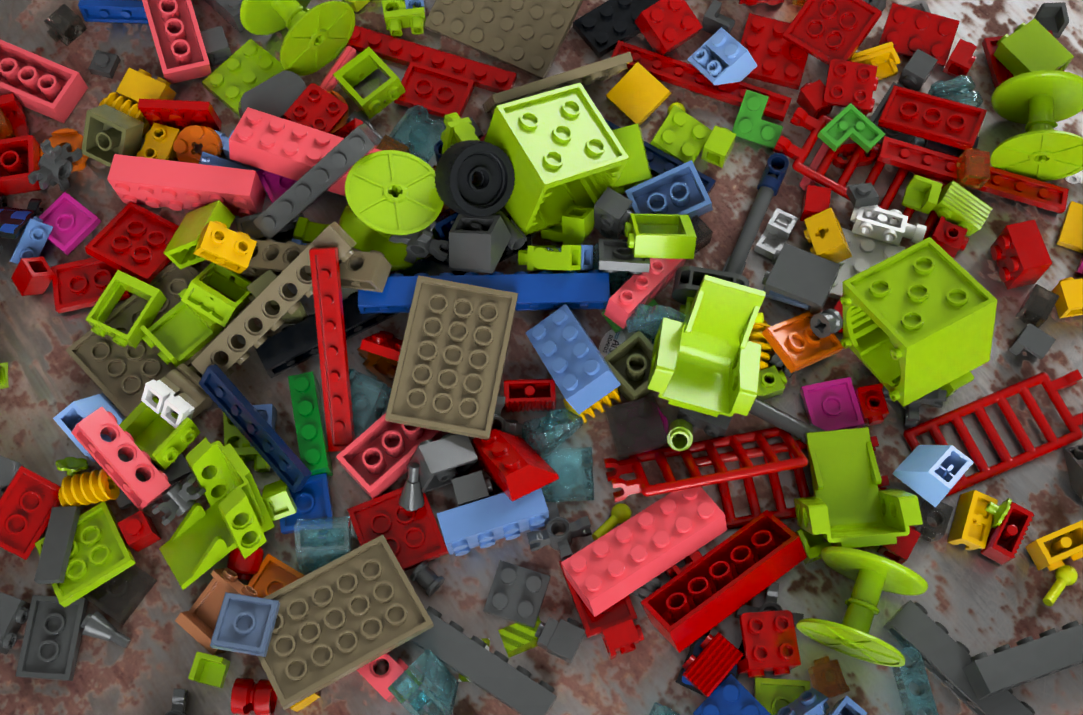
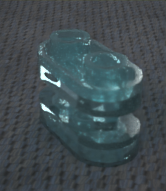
[928,75,983,107]

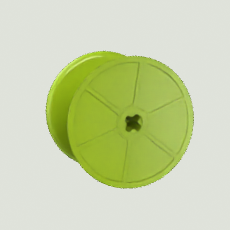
[240,0,355,76]
[990,70,1083,181]
[339,150,444,271]
[796,546,928,667]

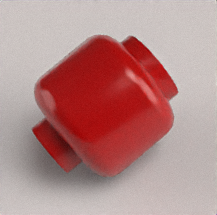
[227,547,264,580]

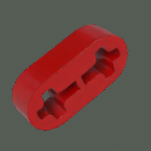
[832,143,877,169]

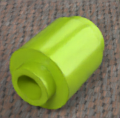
[667,419,693,451]

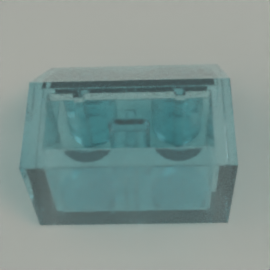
[294,516,352,573]
[387,649,459,715]

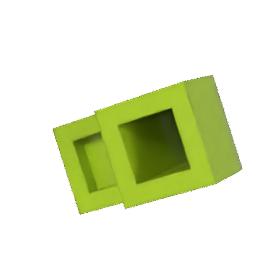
[541,205,594,245]

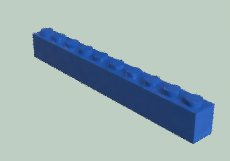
[358,270,610,314]

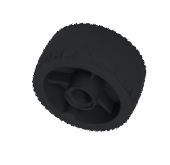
[434,140,515,217]

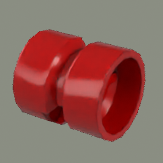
[231,678,278,715]

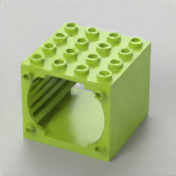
[484,83,629,235]
[840,237,997,407]

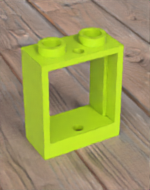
[333,47,406,119]
[625,213,697,259]
[181,262,252,328]
[85,270,167,349]

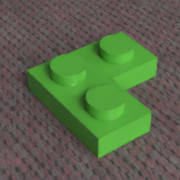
[732,90,783,149]
[817,103,886,153]

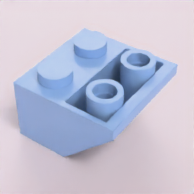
[687,27,758,85]
[53,393,125,462]
[892,445,973,508]

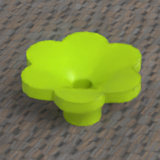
[55,457,89,476]
[985,498,1012,529]

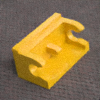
[849,42,900,81]
[947,490,998,550]

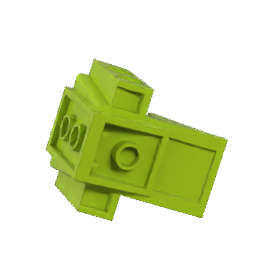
[647,275,766,417]
[794,427,923,548]
[159,437,275,590]

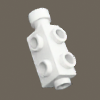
[850,205,927,246]

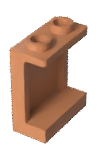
[175,568,258,655]

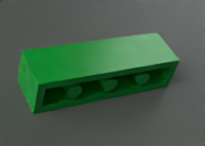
[288,371,333,476]

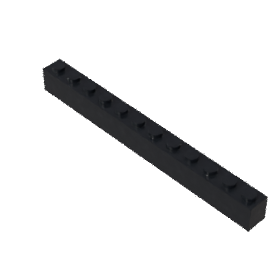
[254,215,531,378]

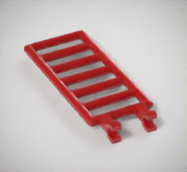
[773,106,950,240]
[903,369,1083,498]
[604,427,808,502]
[689,436,890,530]

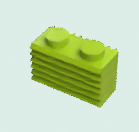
[932,180,993,236]

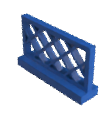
[78,0,149,24]

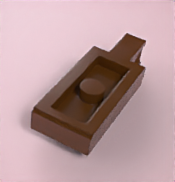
[357,347,398,391]

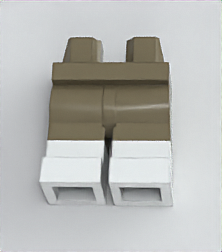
[141,363,213,429]

